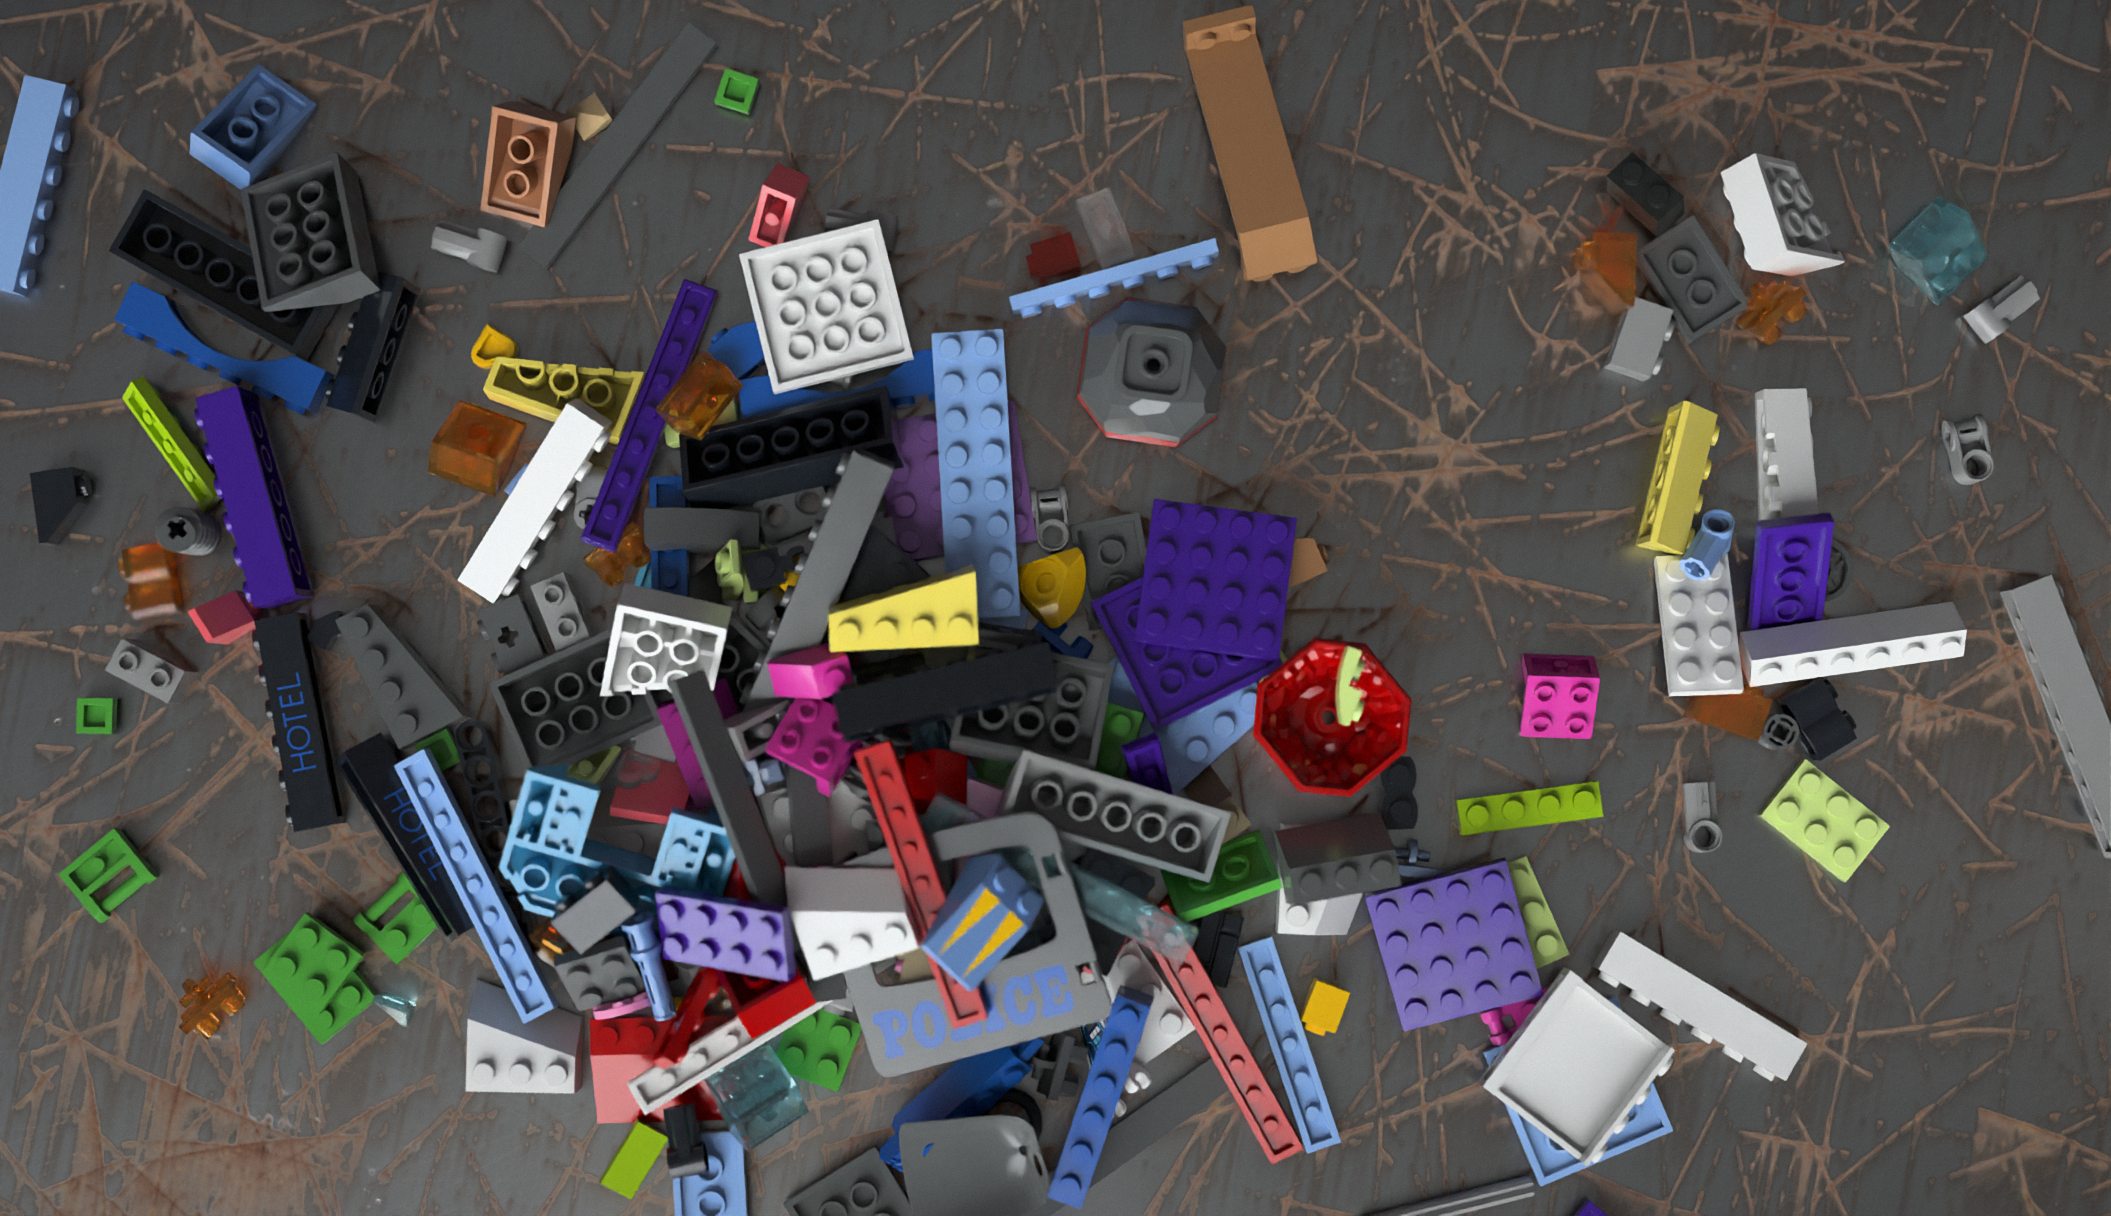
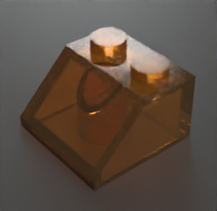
[1574,232,1637,316]
[428,399,526,497]

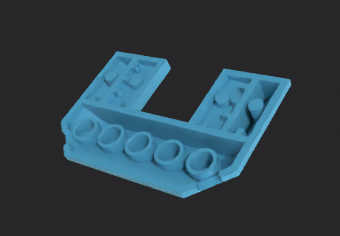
[499,764,735,941]

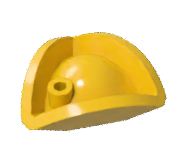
[1018,547,1086,629]

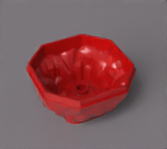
[1253,638,1412,797]

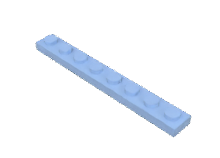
[394,748,559,1024]

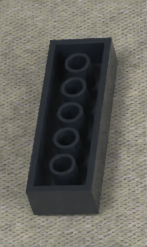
[109,189,339,361]
[679,386,904,509]

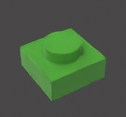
[714,68,760,115]
[76,698,117,734]
[414,729,460,772]

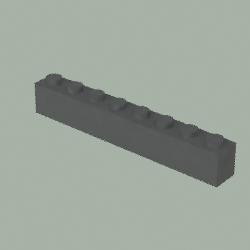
[739,446,895,712]

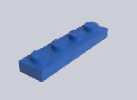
[649,475,690,598]

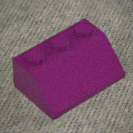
[657,678,755,811]

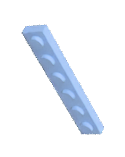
[1009,238,1219,318]
[1237,935,1341,1154]

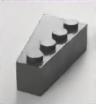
[335,604,472,749]

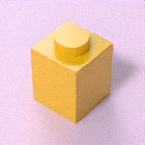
[1299,977,1350,1036]

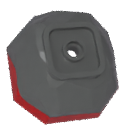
[1076,297,1227,448]

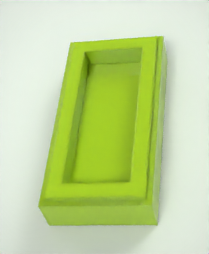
[599,1118,668,1200]

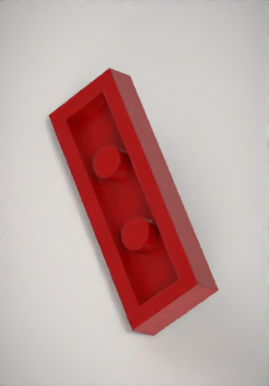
[651,966,721,1069]

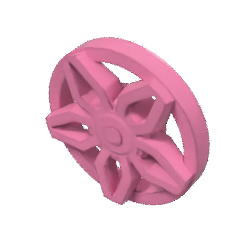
[593,991,651,1020]

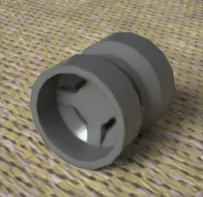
[1755,714,1799,750]

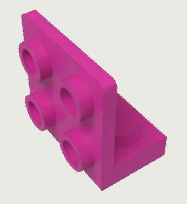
[1520,653,1600,739]
[766,698,863,798]

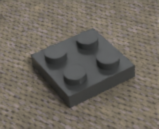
[553,935,646,1011]

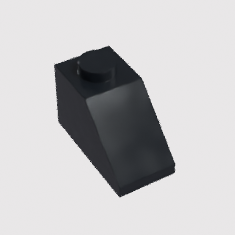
[30,467,92,546]

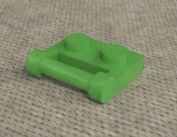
[58,828,159,923]
[353,871,438,965]

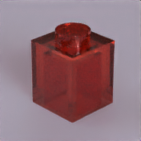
[1025,232,1081,284]

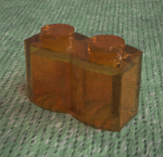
[118,542,184,621]

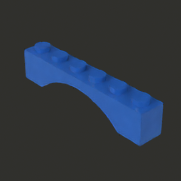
[114,281,335,415]
[737,349,935,419]
[1047,985,1154,1209]

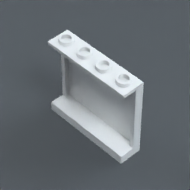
[1477,967,1675,1167]

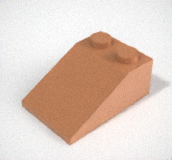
[480,101,576,227]

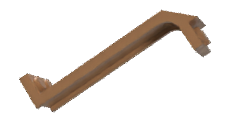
[1183,4,1317,281]

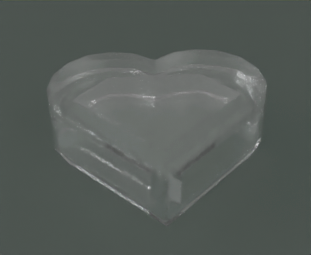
[614,748,660,789]

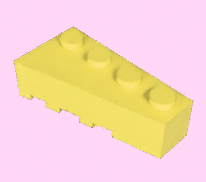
[828,564,978,652]

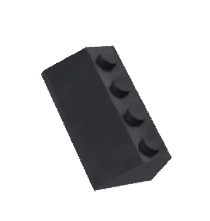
[325,272,421,423]

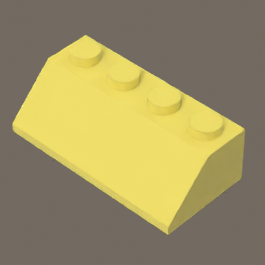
[1635,400,1720,555]

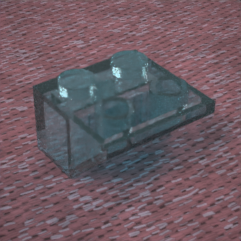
[1888,196,1988,306]
[704,1041,809,1152]

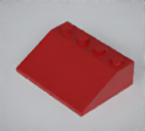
[590,1011,742,1124]

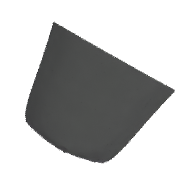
[899,1115,1049,1216]

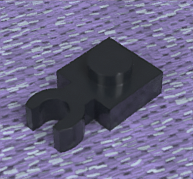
[742,546,804,592]

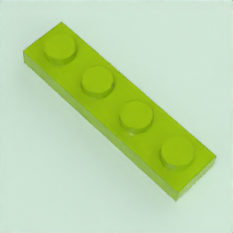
[122,376,220,512]
[1455,781,1604,836]

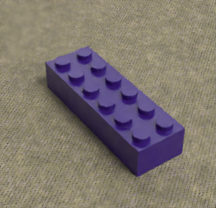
[194,386,315,610]

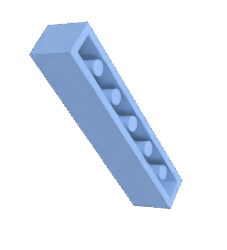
[0,75,79,297]

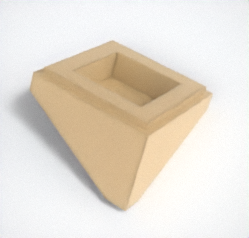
[565,92,613,142]

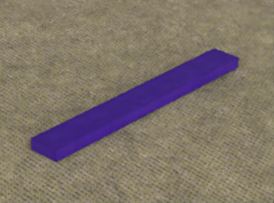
[580,279,718,554]

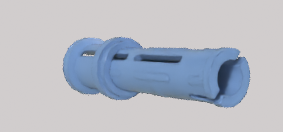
[621,911,677,1021]

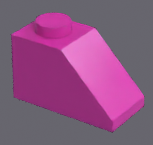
[766,642,853,699]

